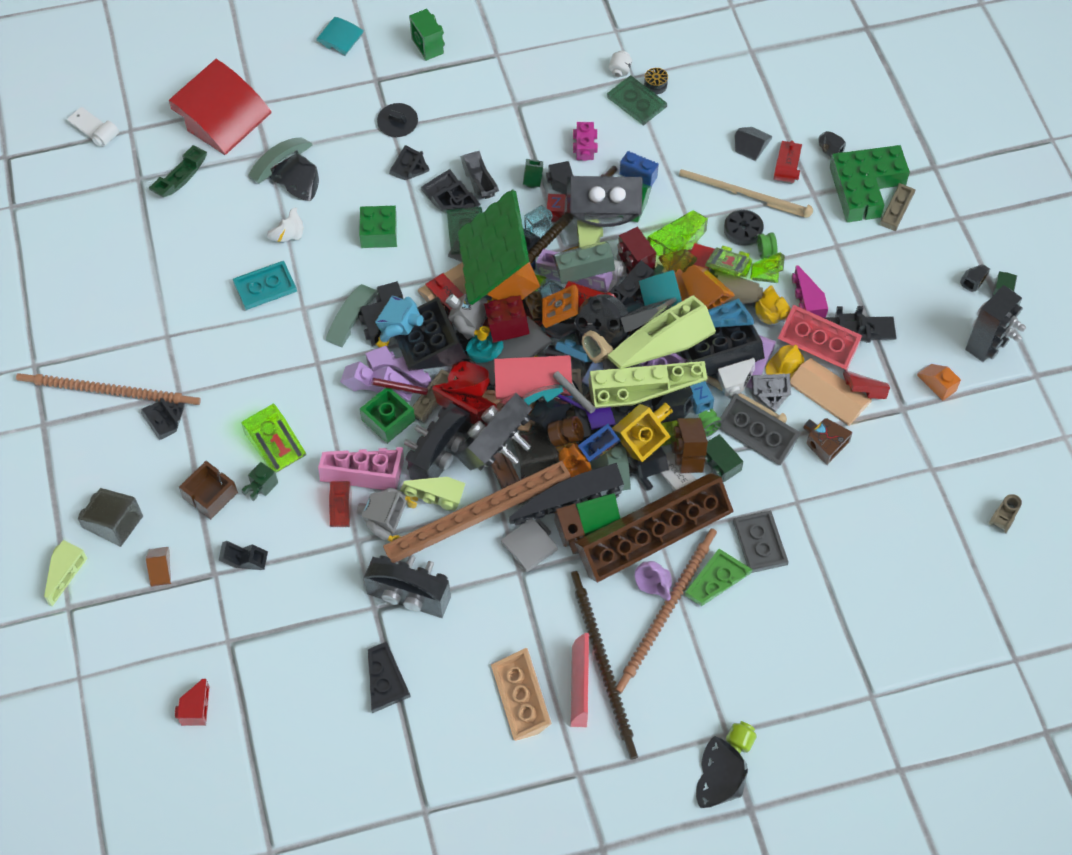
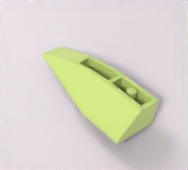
[607,295,716,369]
[588,361,707,408]

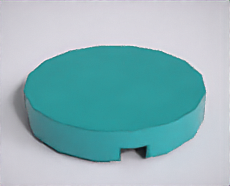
[466,331,504,363]

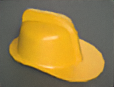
[766,345,805,379]

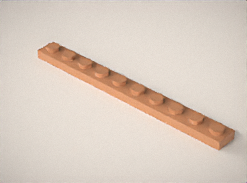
[383,461,571,563]

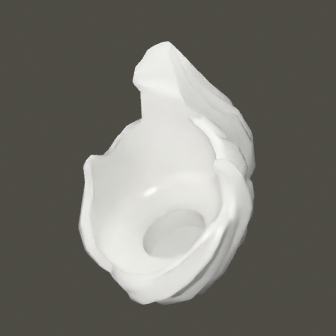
[267,207,304,242]

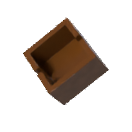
[671,418,708,473]
[179,460,238,520]

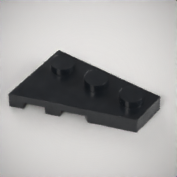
[368,641,411,713]

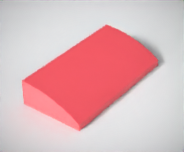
[778,305,862,370]
[494,355,572,399]
[570,633,589,727]

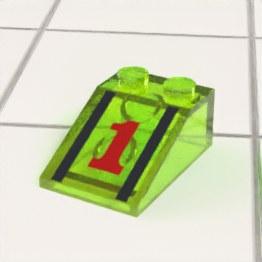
[705,245,753,280]
[241,403,307,473]

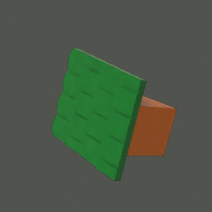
[458,189,540,305]

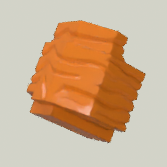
[557,444,591,477]

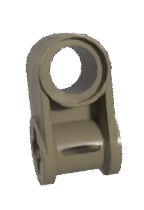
[988,494,1022,533]

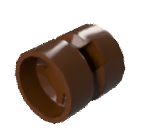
[548,416,584,447]

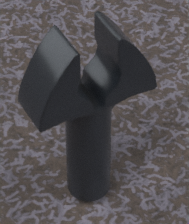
[628,459,653,491]

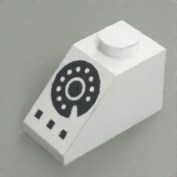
[718,358,755,397]

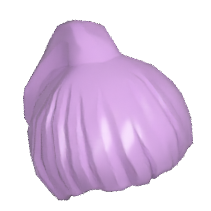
[634,561,672,601]

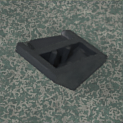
[734,127,772,161]
[541,318,578,339]

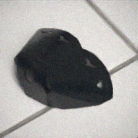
[269,153,319,201]
[696,736,748,808]

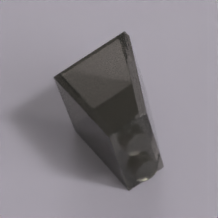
[510,429,559,480]
[78,488,143,547]

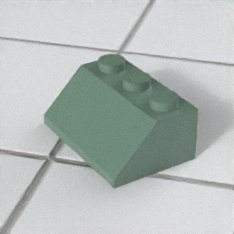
[552,241,615,284]

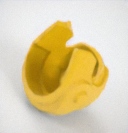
[755,285,791,325]

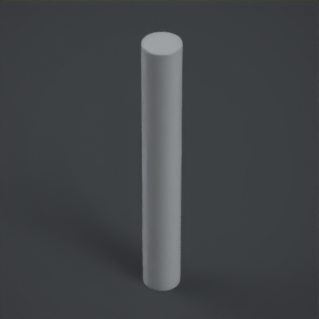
[553,371,596,414]

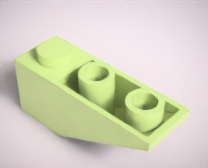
[400,477,466,511]

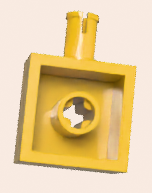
[612,403,673,462]

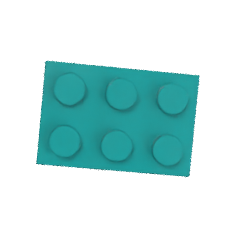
[233,260,297,310]

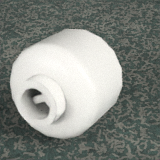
[608,50,633,77]

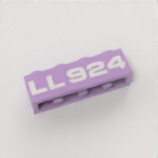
[536,249,613,292]

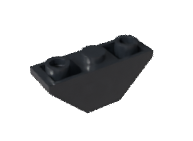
[653,386,693,423]

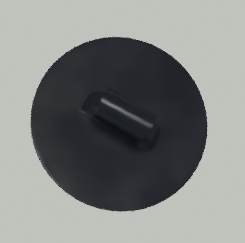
[377,103,418,137]

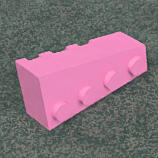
[318,447,404,490]

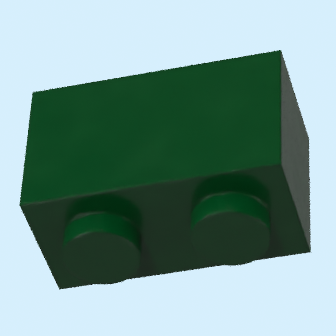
[700,434,744,482]

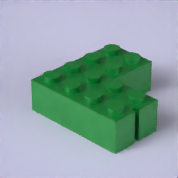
[829,145,910,223]

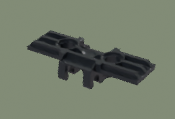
[823,306,897,343]

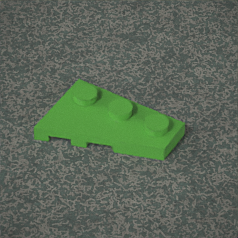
[685,548,752,607]

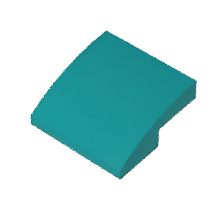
[316,16,364,56]
[639,270,682,309]
[522,384,563,405]

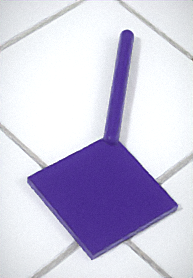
[556,394,616,429]

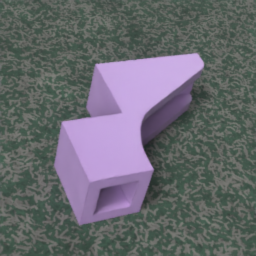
[365,346,431,388]
[340,361,415,402]

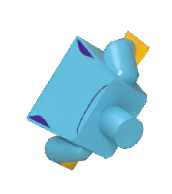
[375,296,423,348]

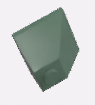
[590,445,631,491]

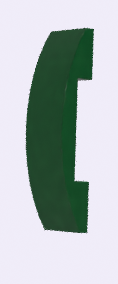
[149,145,207,197]

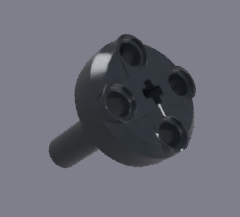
[574,294,645,349]

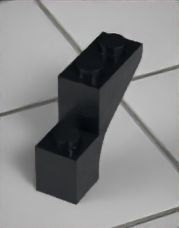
[460,151,499,199]
[358,281,403,346]

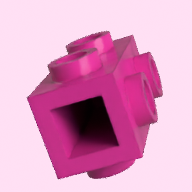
[573,122,598,161]

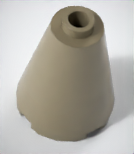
[715,271,763,304]

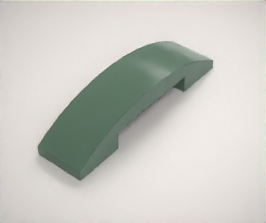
[248,137,313,184]
[326,284,377,347]

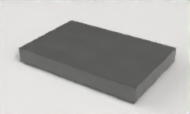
[733,510,789,573]

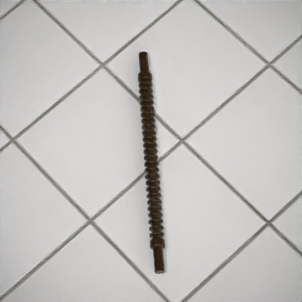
[527,165,618,264]
[571,571,638,760]

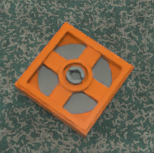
[542,285,578,328]

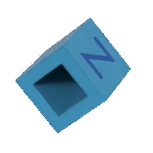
[690,381,714,414]

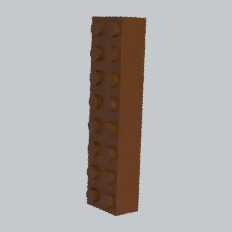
[574,473,734,583]

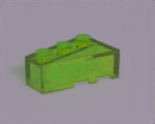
[647,210,708,266]

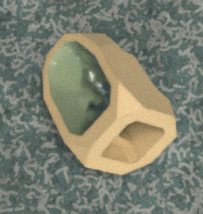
[582,331,613,364]

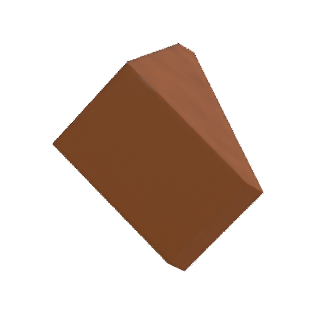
[146,547,171,587]

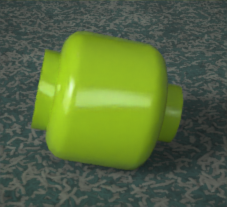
[726,721,757,753]

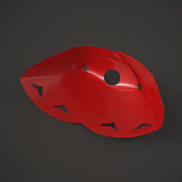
[442,361,490,397]

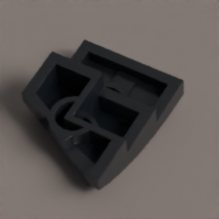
[421,169,481,211]

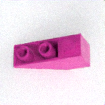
[792,265,828,318]

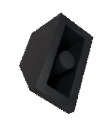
[546,161,573,196]
[529,397,571,436]

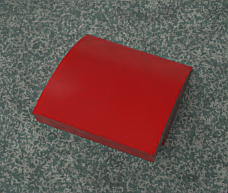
[169,58,272,155]

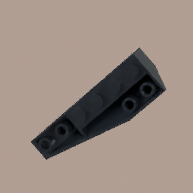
[509,463,624,525]

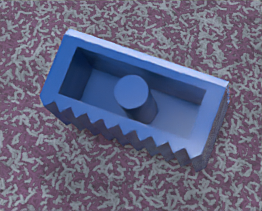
[619,150,659,186]

